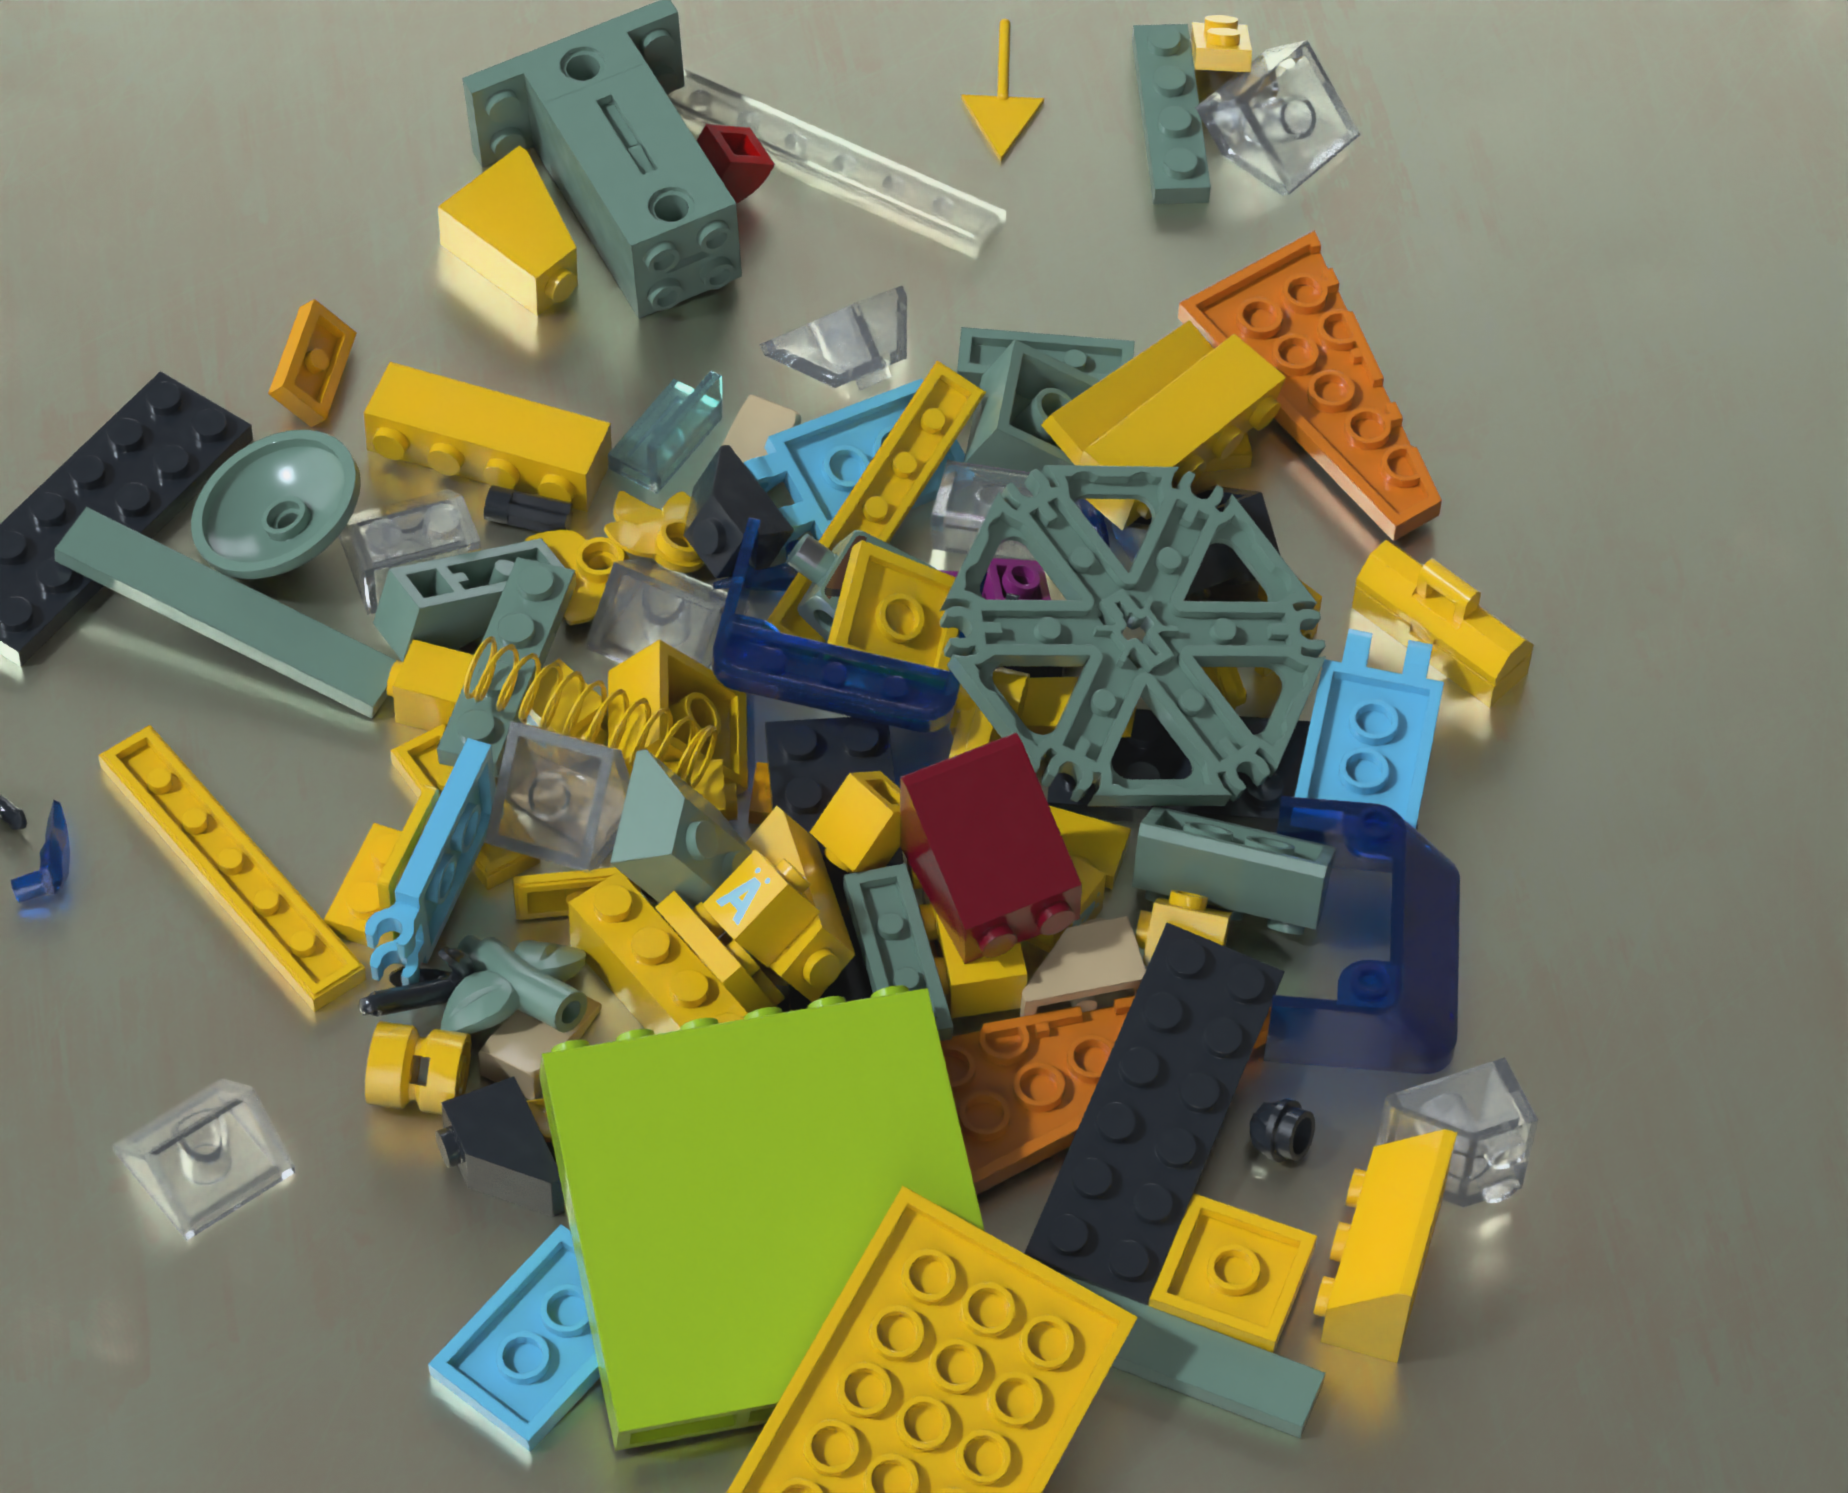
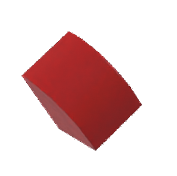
[696,124,775,204]

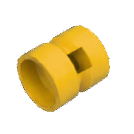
[365,1021,471,1115]

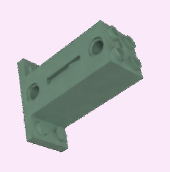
[462,0,742,319]

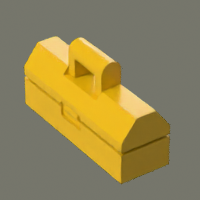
[1352,540,1534,708]

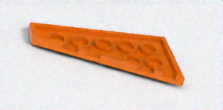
[1178,230,1442,541]
[940,995,1288,1195]

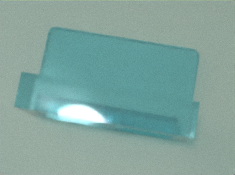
[608,370,722,494]

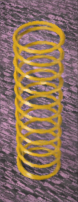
[463,636,717,788]

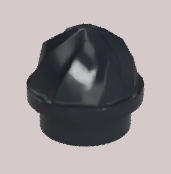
[1249,1098,1315,1163]

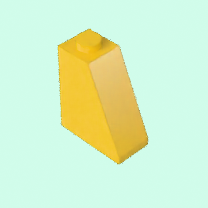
[438,145,578,317]
[746,806,855,1002]

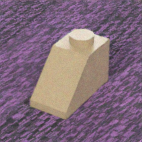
[1020,916,1146,1017]

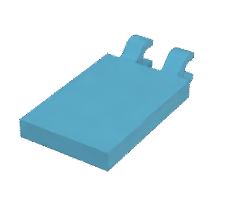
[744,378,976,547]
[1291,629,1444,843]
[365,738,498,986]
[428,1224,600,1452]

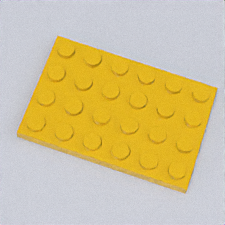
[726,1186,1138,1493]

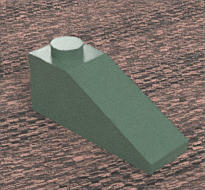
[373,538,565,662]

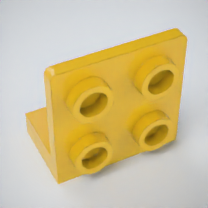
[324,785,439,949]

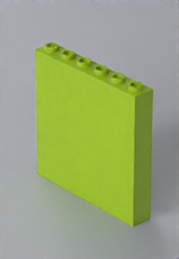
[539,985,985,1451]

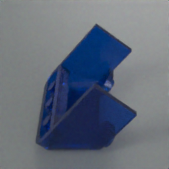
[712,517,988,733]
[1264,796,1460,1074]

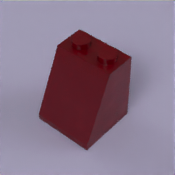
[900,732,1082,964]

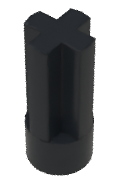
[484,485,573,532]

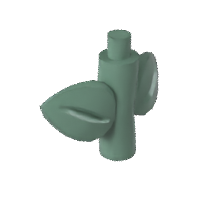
[441,935,588,1034]

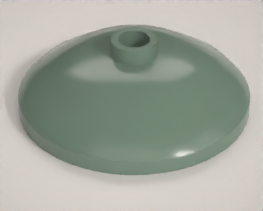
[191,430,361,579]

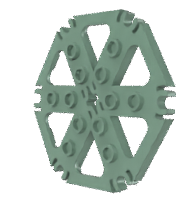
[940,465,1326,806]

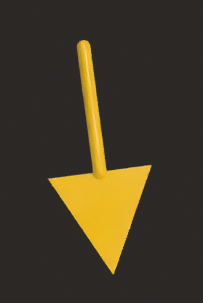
[961,18,1044,161]

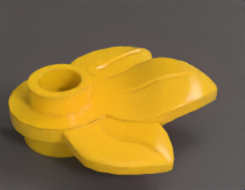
[604,490,704,573]
[525,530,631,625]

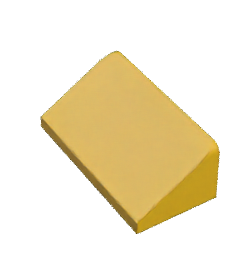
[512,867,641,920]

